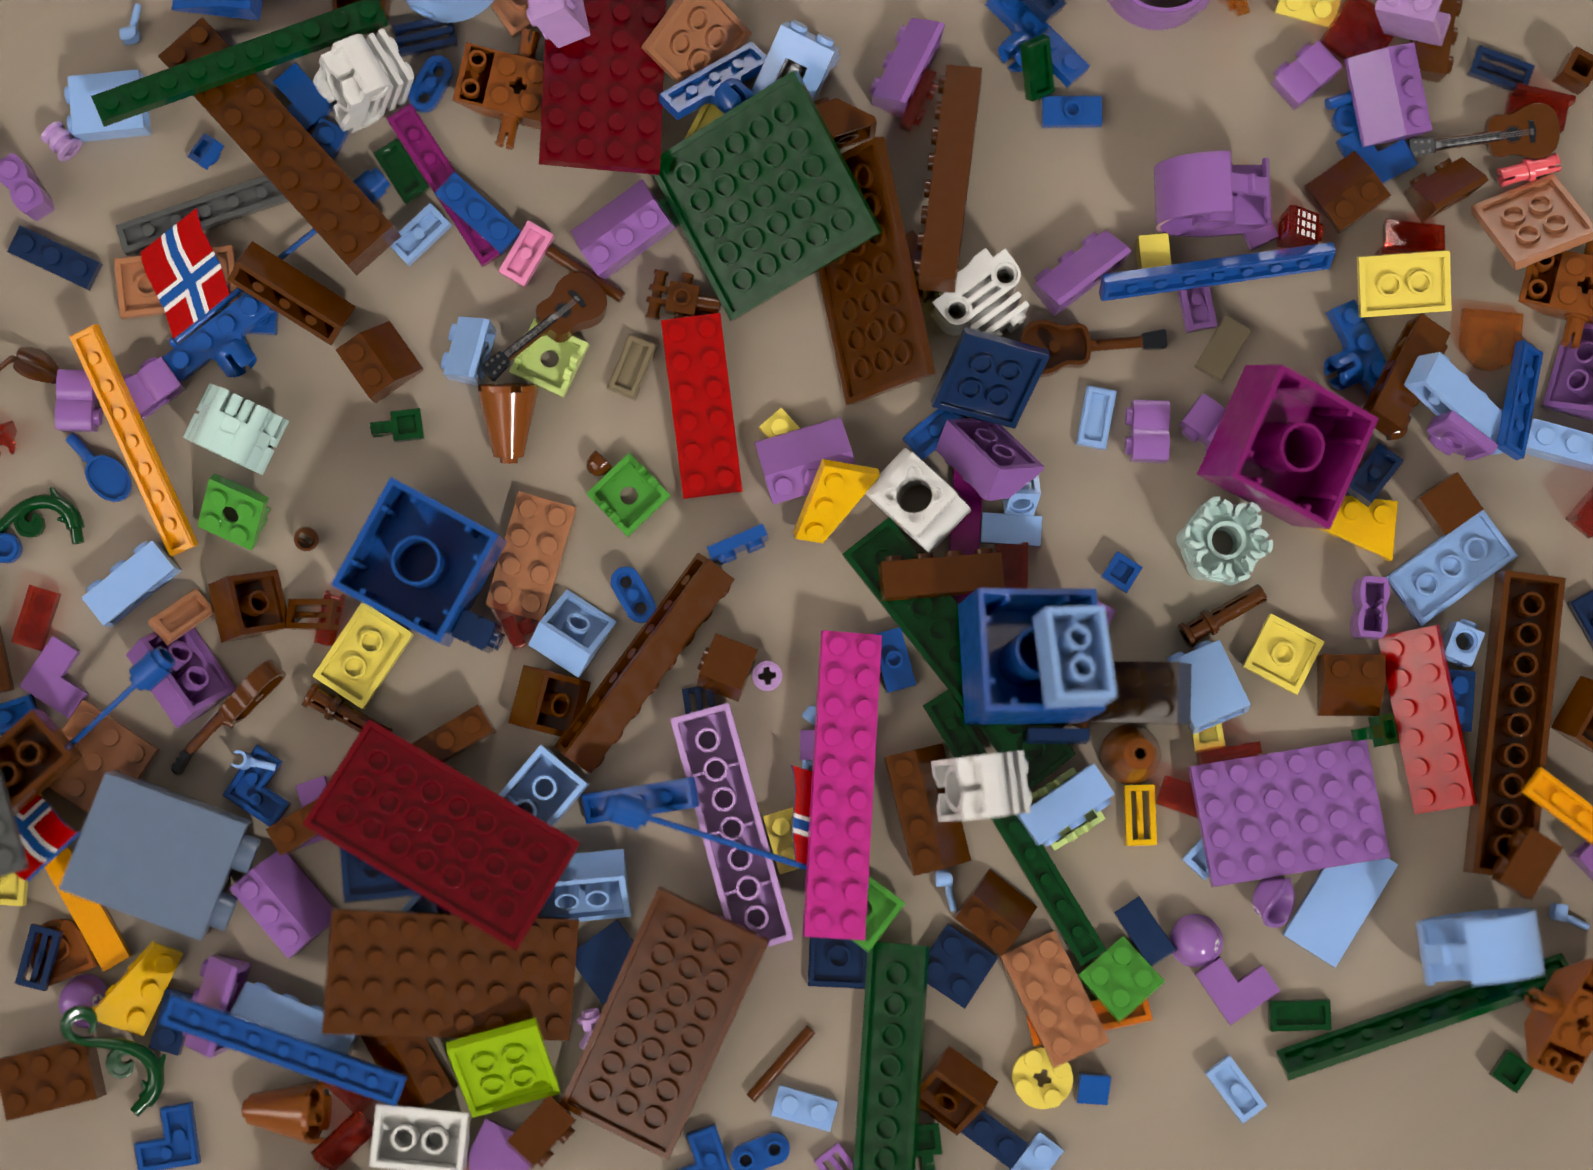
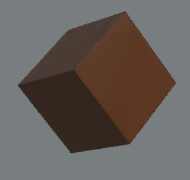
[1413,472,1484,536]
[697,633,758,702]

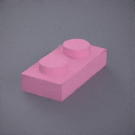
[498,220,555,288]

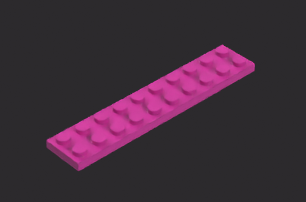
[802,630,882,940]

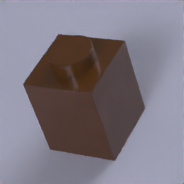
[1552,46,1593,95]

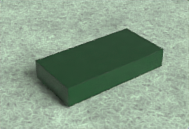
[1020,34,1055,102]
[373,138,430,205]
[1268,998,1332,1032]

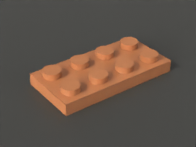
[114,245,240,320]
[485,491,577,622]
[1000,930,1110,1068]

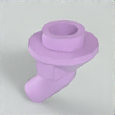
[577,1008,601,1050]

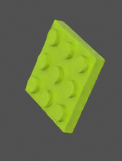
[446,1018,561,1118]

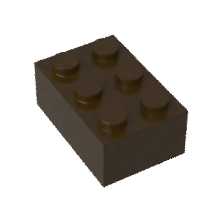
[1091,661,1191,725]

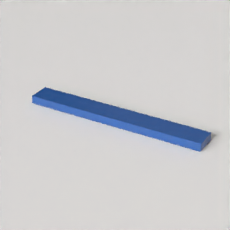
[1099,242,1336,301]
[159,993,407,1107]

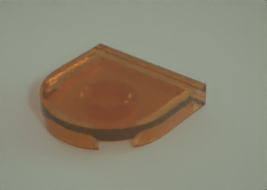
[1459,308,1524,371]

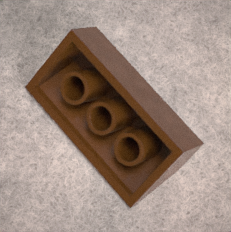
[884,743,971,876]
[360,1035,458,1108]

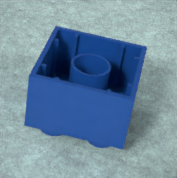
[331,477,507,647]
[958,588,1105,725]

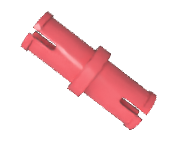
[1496,153,1561,187]

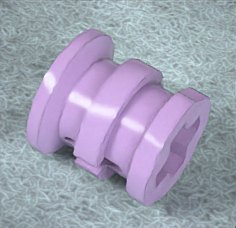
[41,121,82,162]
[752,661,782,691]

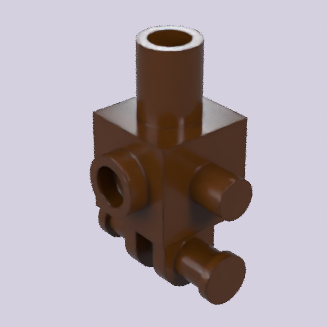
[645,269,721,320]

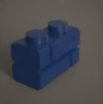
[452,609,505,653]

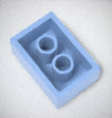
[1033,605,1117,708]

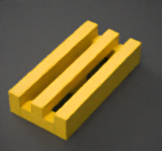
[1123,784,1157,846]

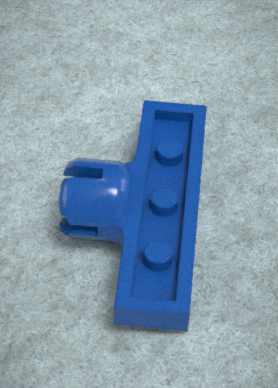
[985,0,1090,88]
[659,41,767,120]
[163,293,275,381]
[1323,299,1387,397]

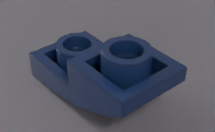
[1114,896,1177,966]

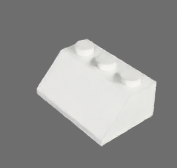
[369,1104,470,1170]

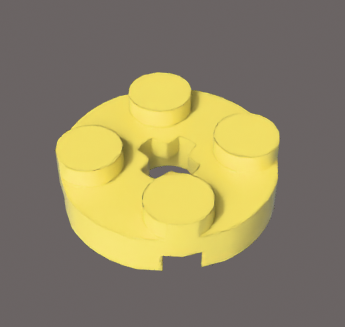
[1011,1046,1073,1109]

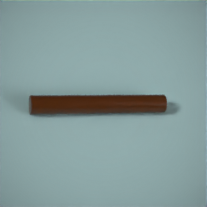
[545,245,626,303]
[746,1025,816,1102]

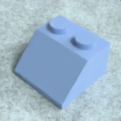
[441,316,497,386]
[528,590,617,678]

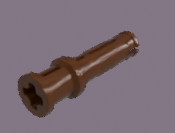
[1178,584,1267,648]
[302,682,393,733]

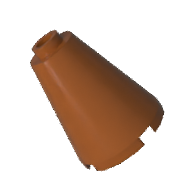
[478,383,538,463]
[1100,724,1161,784]
[241,1082,332,1145]

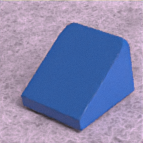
[1077,1072,1111,1105]

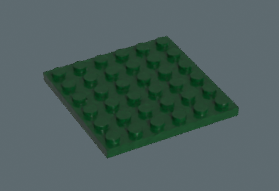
[654,70,883,321]

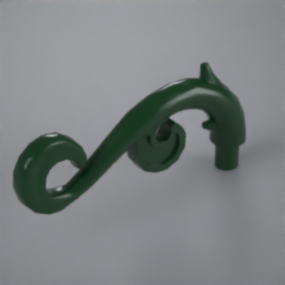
[0,487,85,545]
[60,1005,166,1116]

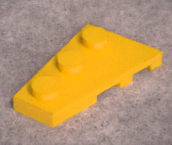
[793,459,881,543]
[1316,496,1398,562]
[91,941,183,1037]

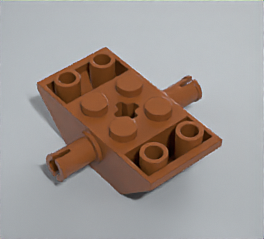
[452,29,544,149]
[1518,240,1593,349]
[1524,958,1593,1084]

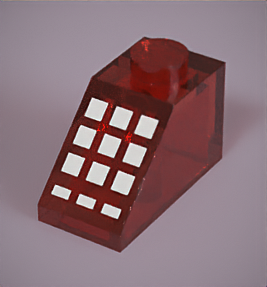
[1276,205,1324,248]

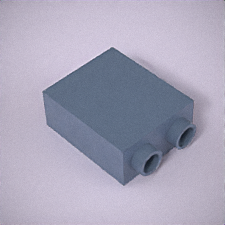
[59,770,261,941]

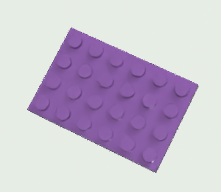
[1188,740,1391,887]

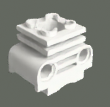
[313,28,414,134]
[929,248,1030,336]
[865,448,971,553]
[931,751,1032,822]

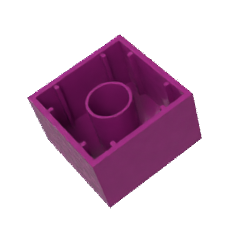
[1196,364,1379,530]

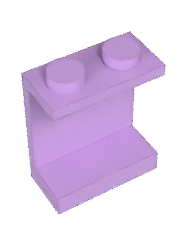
[1375,0,1451,46]

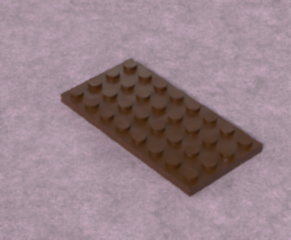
[817,137,936,405]
[560,886,770,1160]
[322,908,579,1041]

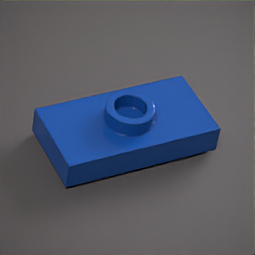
[1042,96,1102,128]
[876,628,916,693]

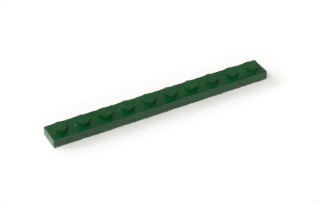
[91,0,388,127]
[922,690,1107,966]
[1276,953,1569,1081]

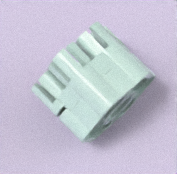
[183,383,289,475]
[1176,496,1273,586]

